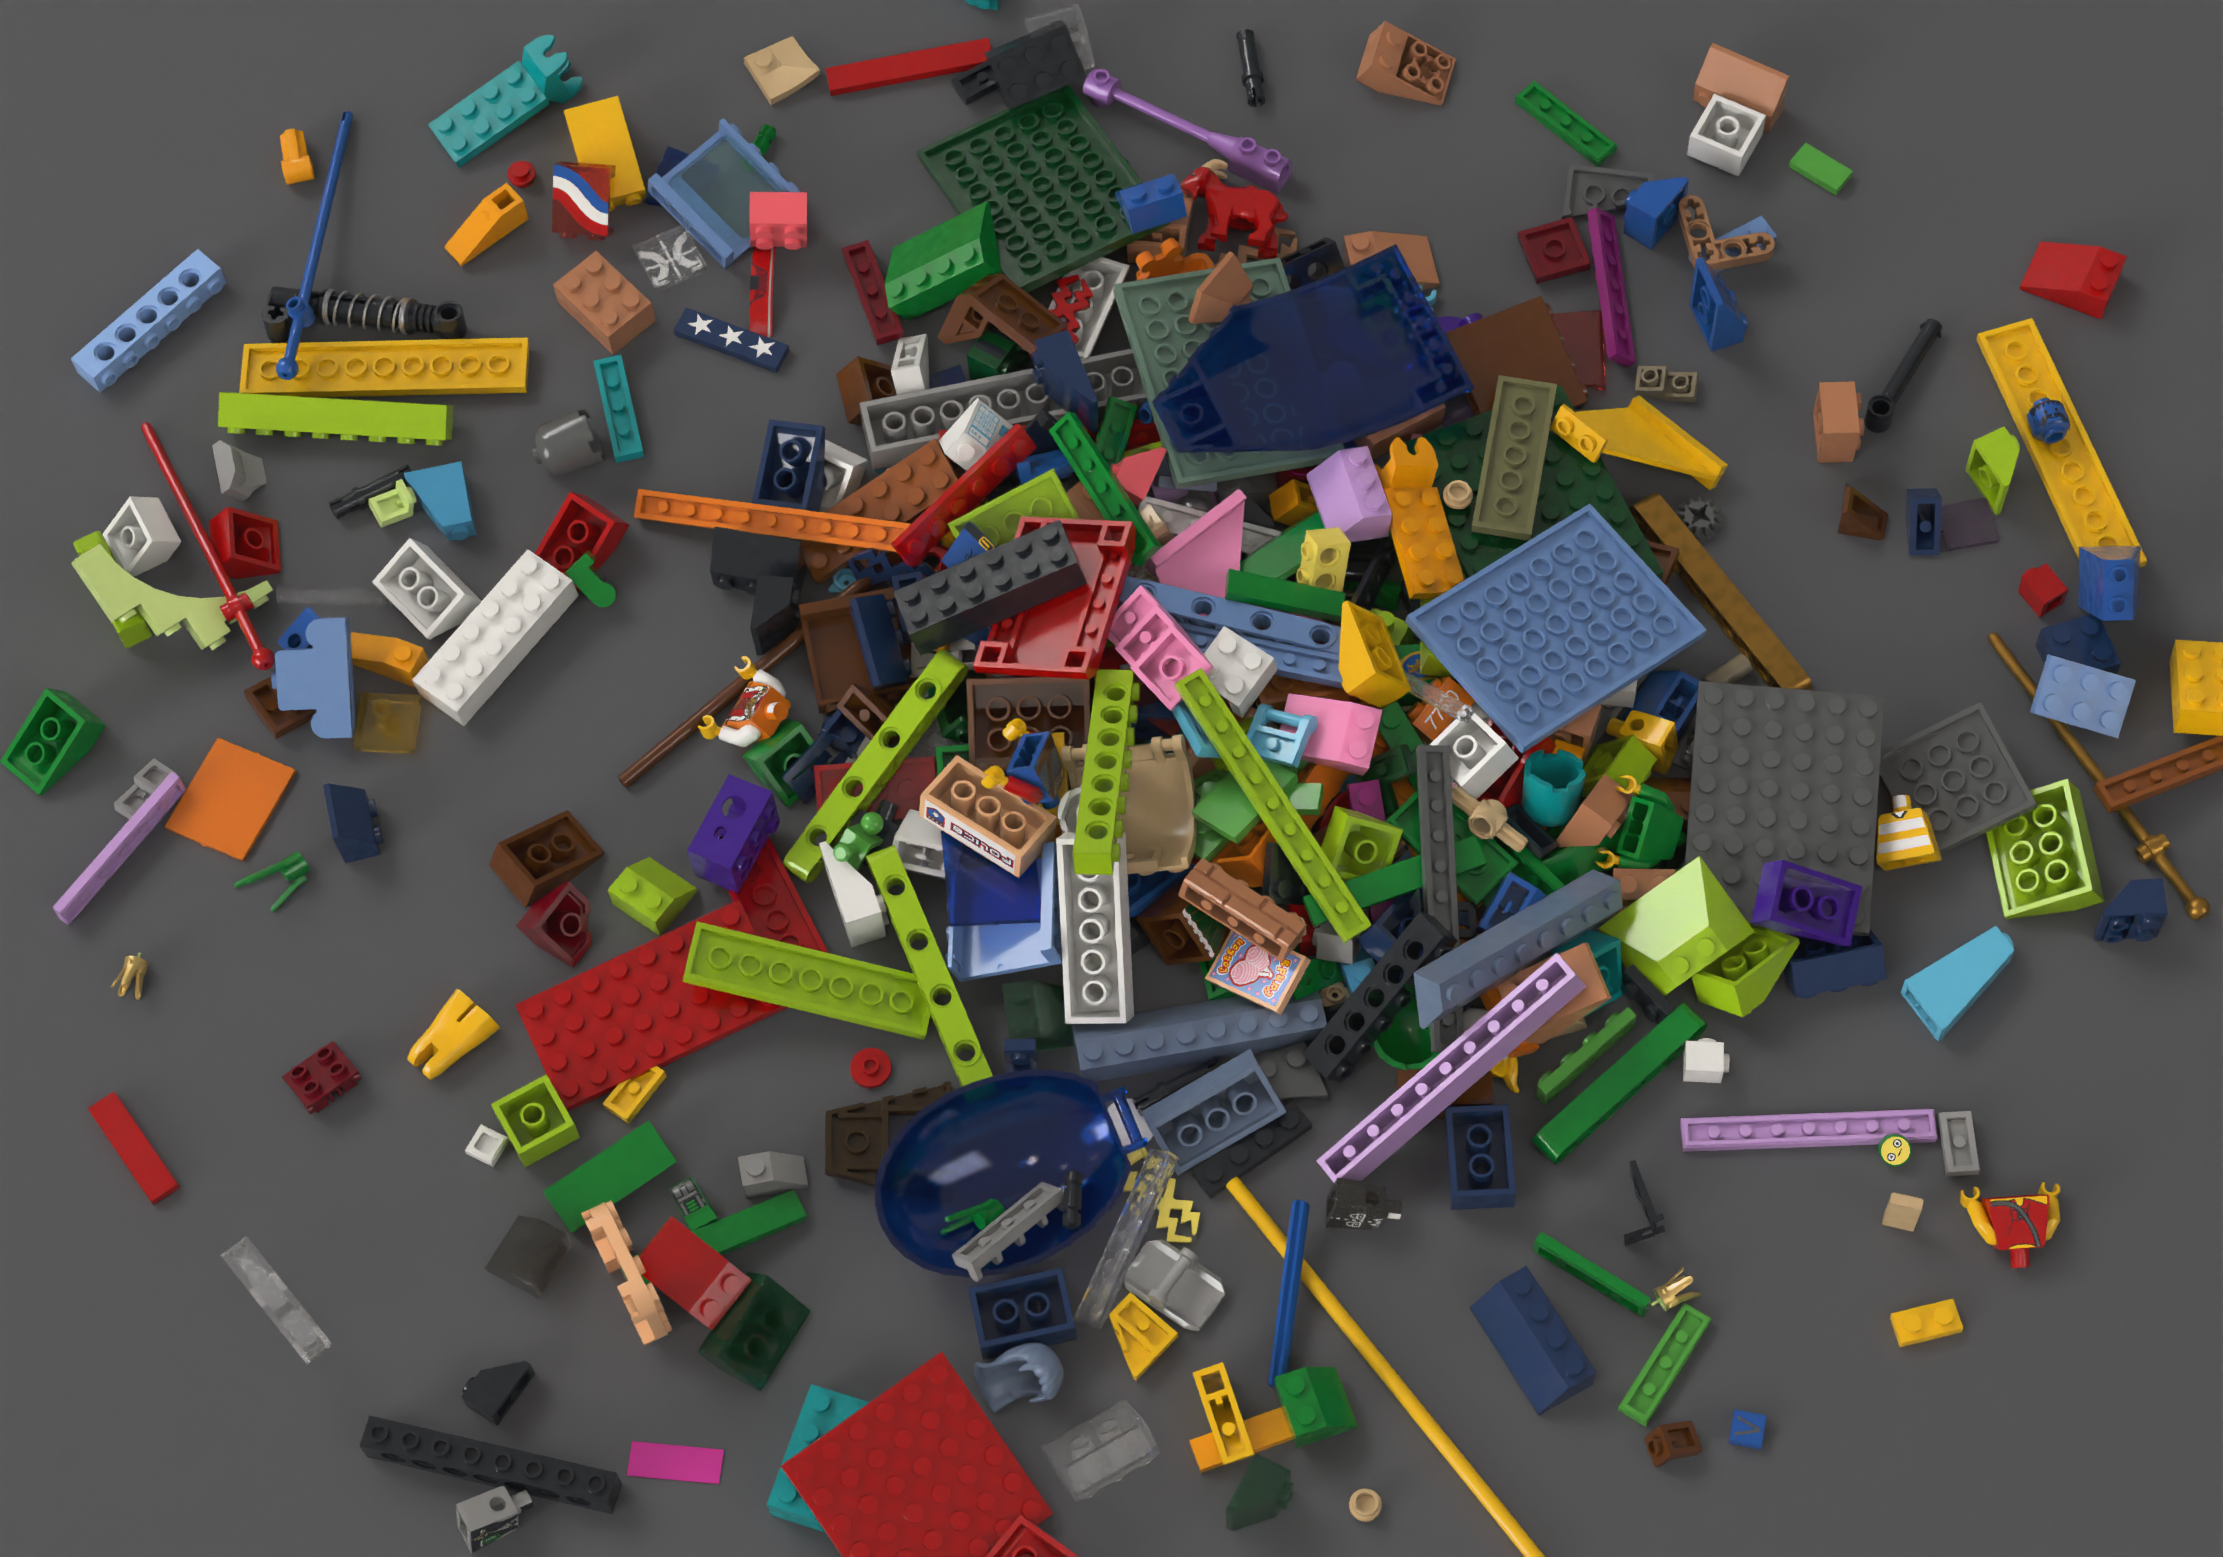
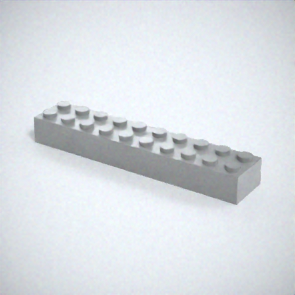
[860,349,1148,470]

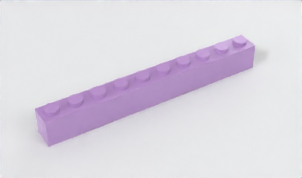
[1316,953,1587,1193]

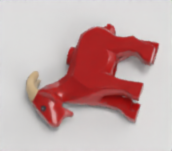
[1181,159,1289,259]

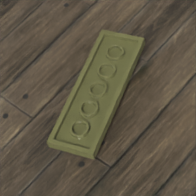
[1471,375,1557,541]

